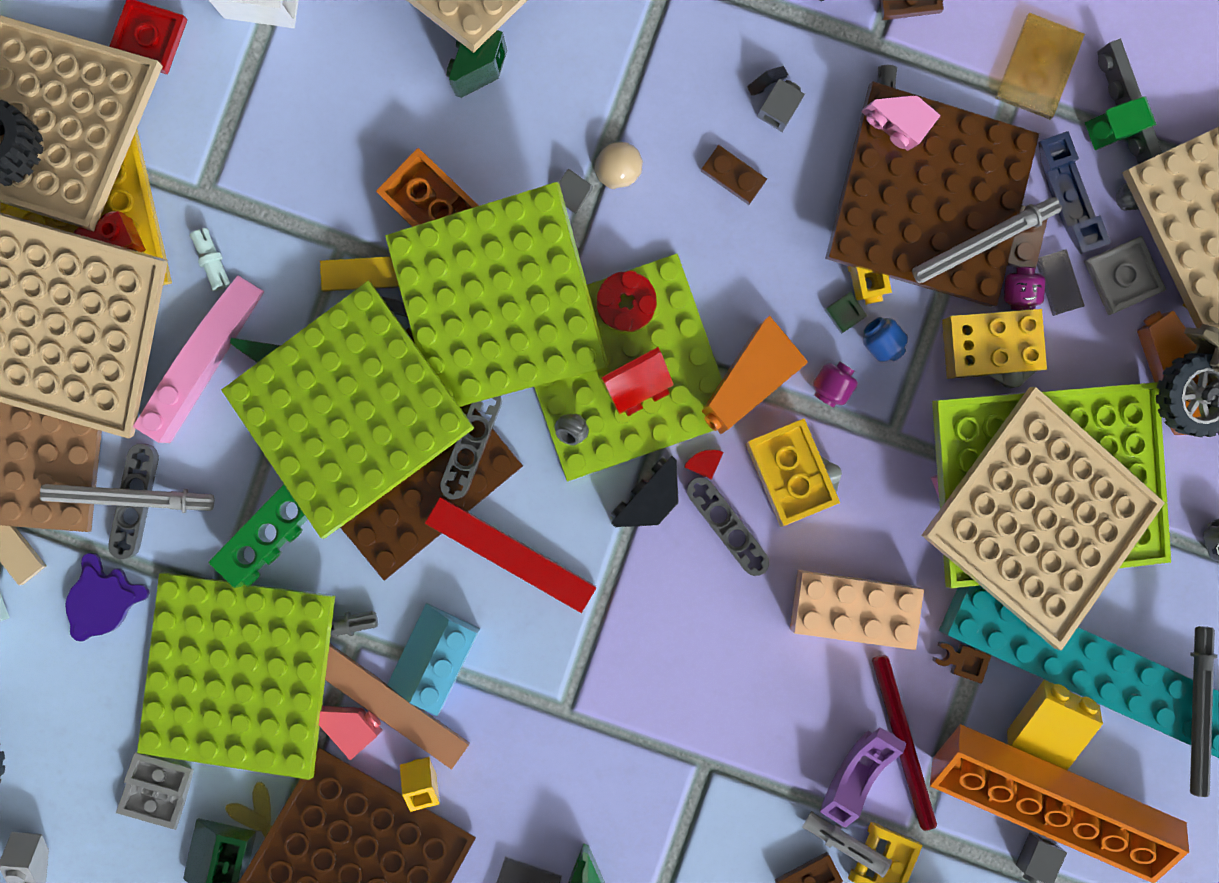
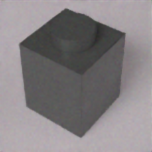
[757,79,805,132]
[1016,832,1067,883]

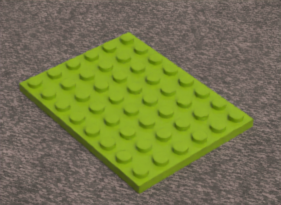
[932,382,1171,588]

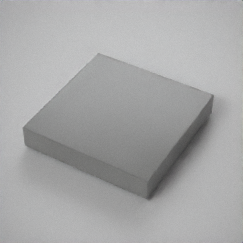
[1084,236,1166,315]

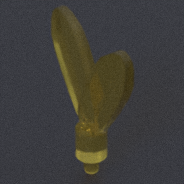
[226,782,272,837]

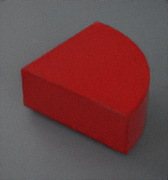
[684,450,724,480]

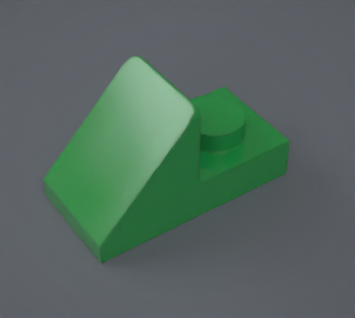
[1084,96,1157,150]

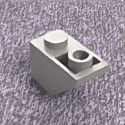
[0,832,49,883]

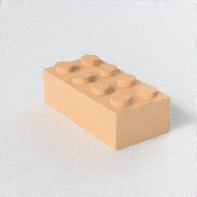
[790,570,924,650]

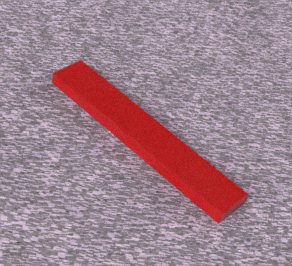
[425,496,597,614]

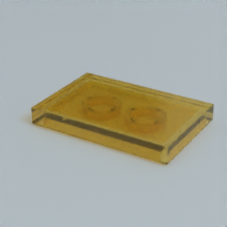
[995,13,1085,120]

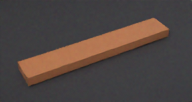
[325,644,470,770]

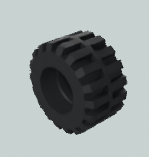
[0,99,43,186]

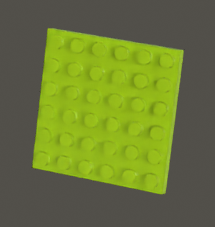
[385,182,609,407]
[534,253,722,482]
[221,281,474,539]
[137,573,335,780]

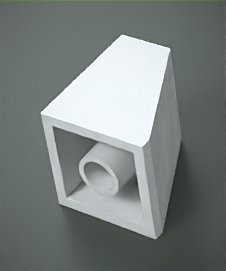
[209,0,299,29]

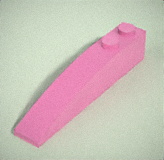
[133,275,264,443]

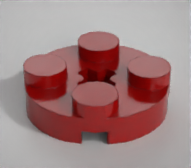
[597,271,657,332]

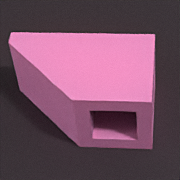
[861,96,941,151]

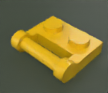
[848,822,923,883]

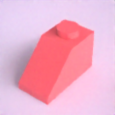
[319,706,383,760]

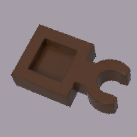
[932,642,992,684]

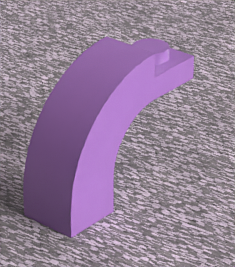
[820,727,906,828]

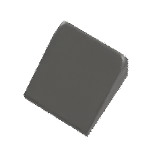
[559,169,593,214]

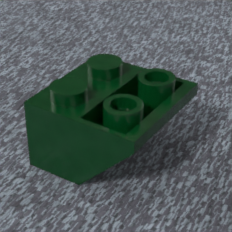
[446,30,508,98]
[183,818,257,883]

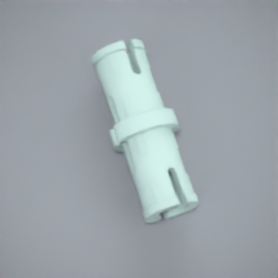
[189,228,231,291]

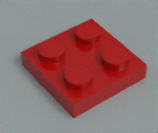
[109,0,188,75]

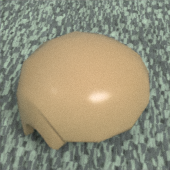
[595,142,643,189]

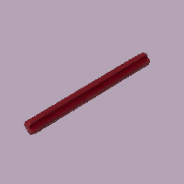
[872,655,937,831]

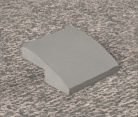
[116,752,194,830]

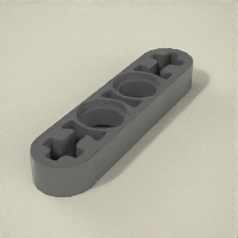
[440,396,502,499]
[108,444,159,559]
[687,477,769,576]

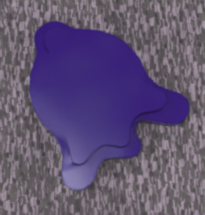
[65,553,150,642]

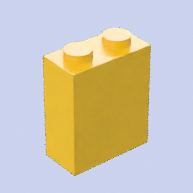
[1007,680,1103,770]

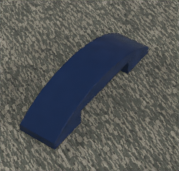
[1038,131,1111,254]

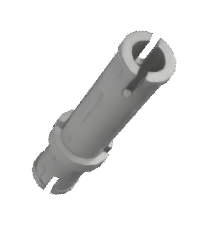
[802,811,892,878]

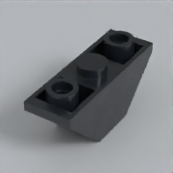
[611,456,679,527]

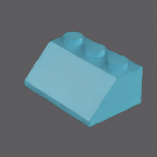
[387,603,480,716]

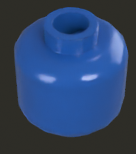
[863,317,908,362]

